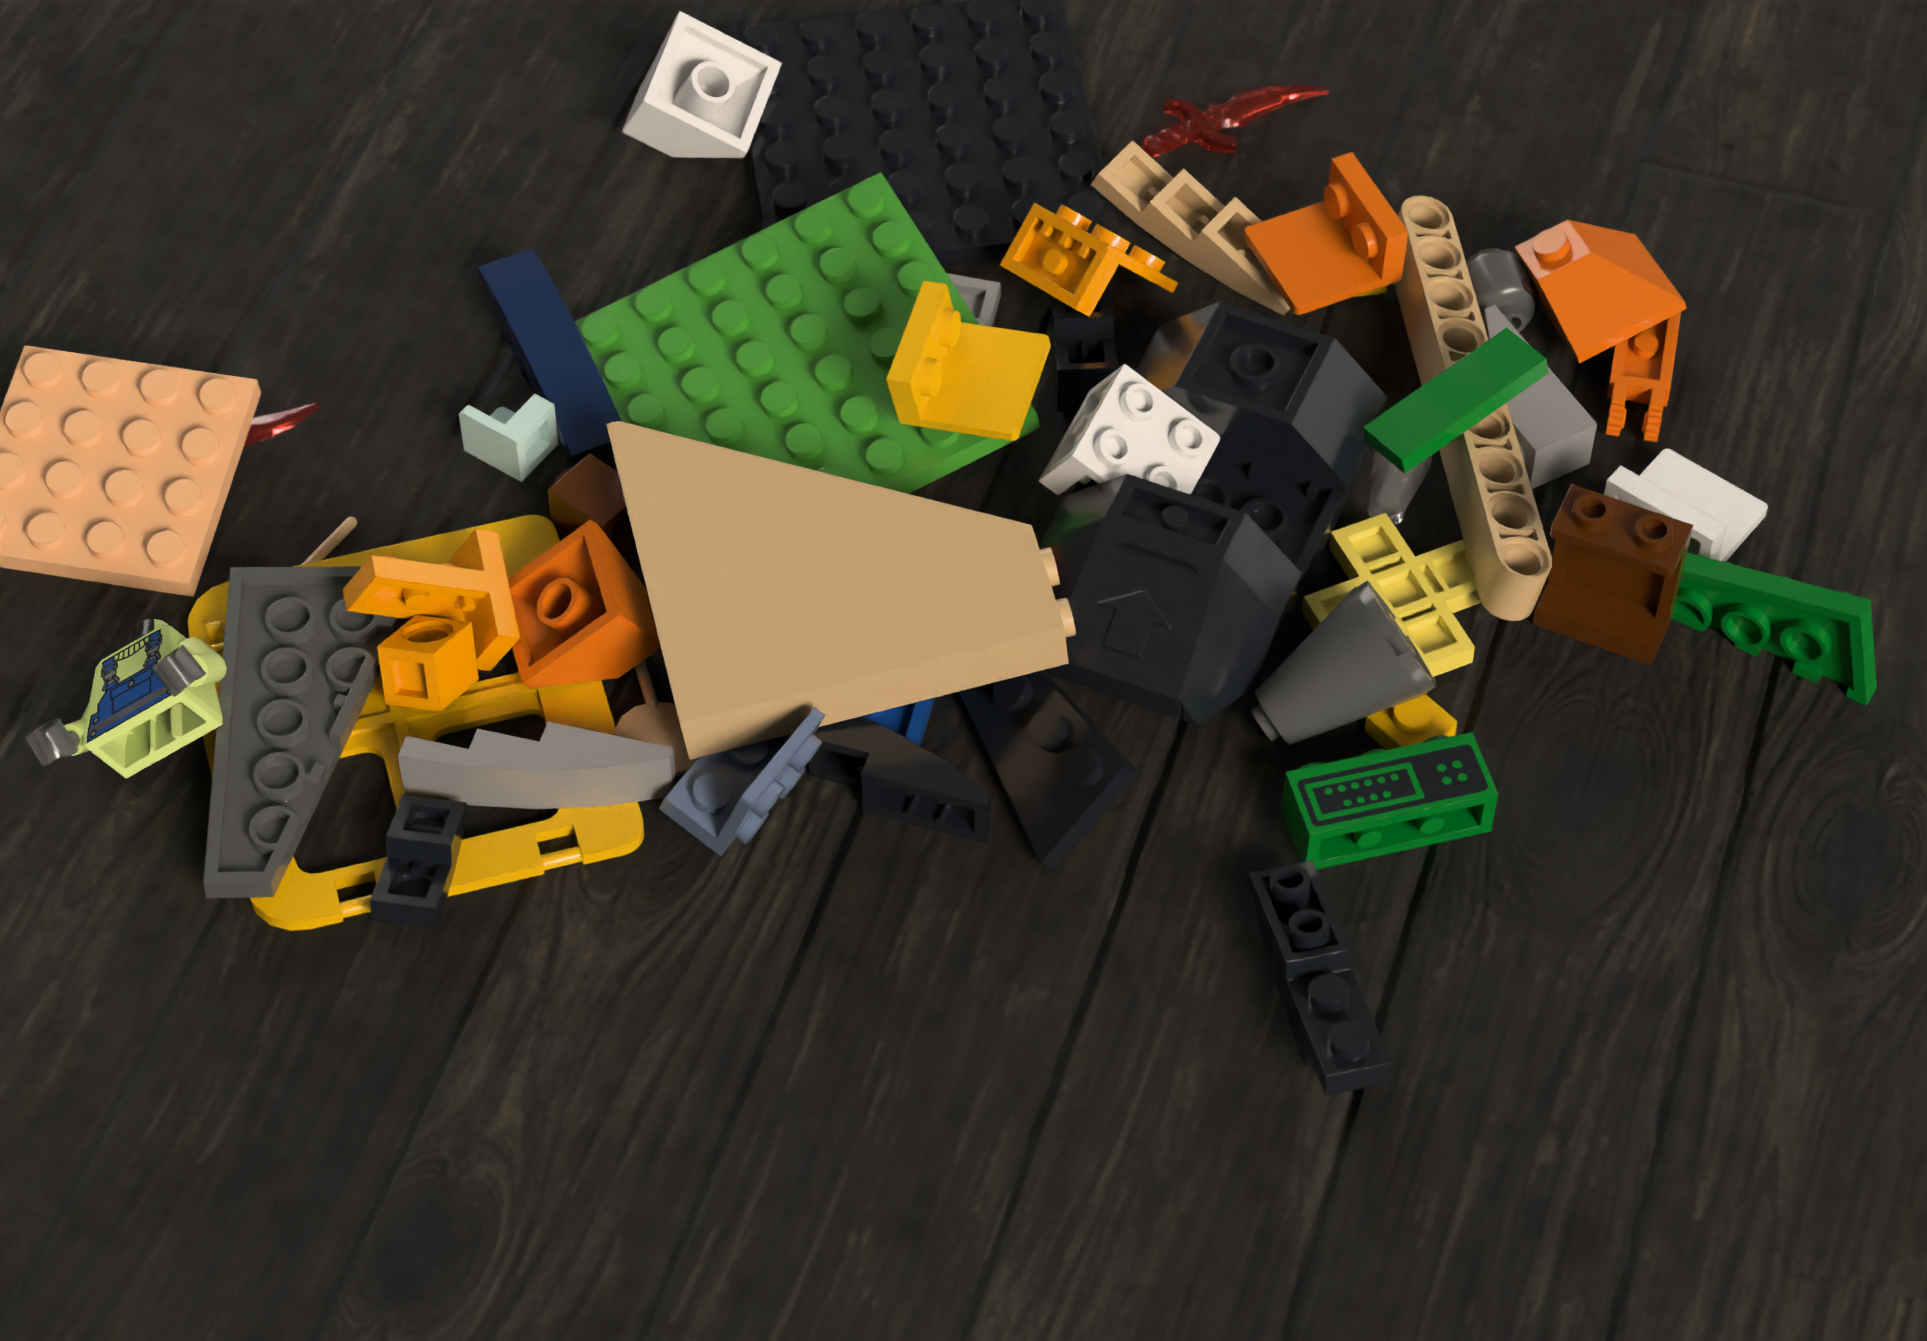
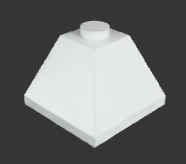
[622,11,782,158]

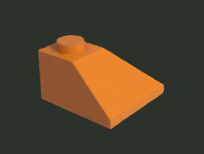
[1515,220,1687,363]
[508,519,661,688]

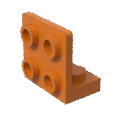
[1244,152,1408,315]

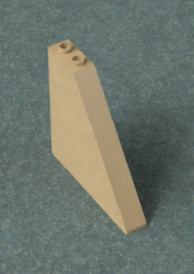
[606,421,1076,760]

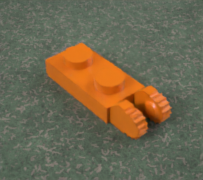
[1606,312,1681,442]

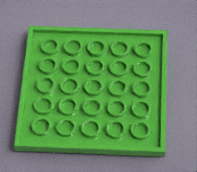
[575,172,1041,494]

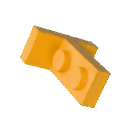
[343,529,520,671]

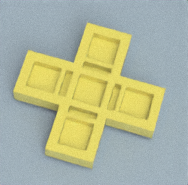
[1302,513,1481,677]

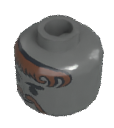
[1466,248,1540,332]

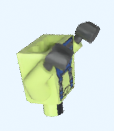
[25,619,227,779]

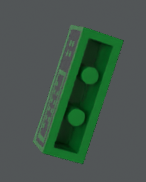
[1281,732,1498,870]

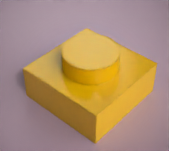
[1364,695,1457,750]

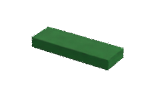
[1363,327,1549,474]

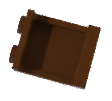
[1532,484,1693,665]

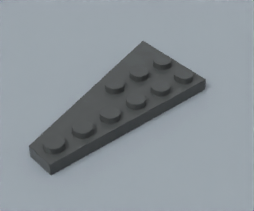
[203,566,405,898]

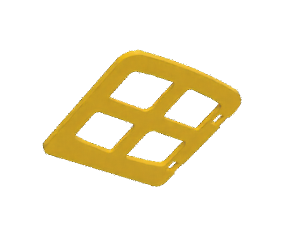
[188,515,644,931]

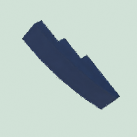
[477,248,622,464]

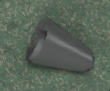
[1251,580,1437,745]

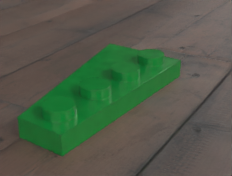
[1672,553,1877,706]

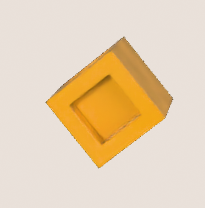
[377,615,479,712]

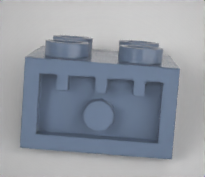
[659,708,826,856]

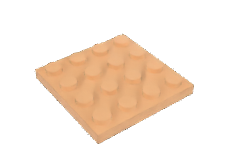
[0,345,261,597]

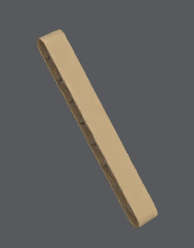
[1394,196,1552,621]

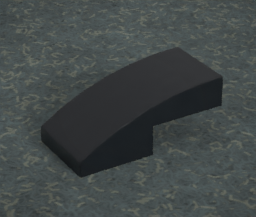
[370,795,467,929]

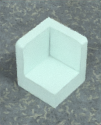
[459,394,559,482]

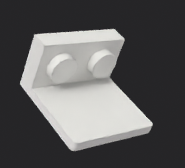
[1039,364,1220,495]
[1604,449,1768,561]

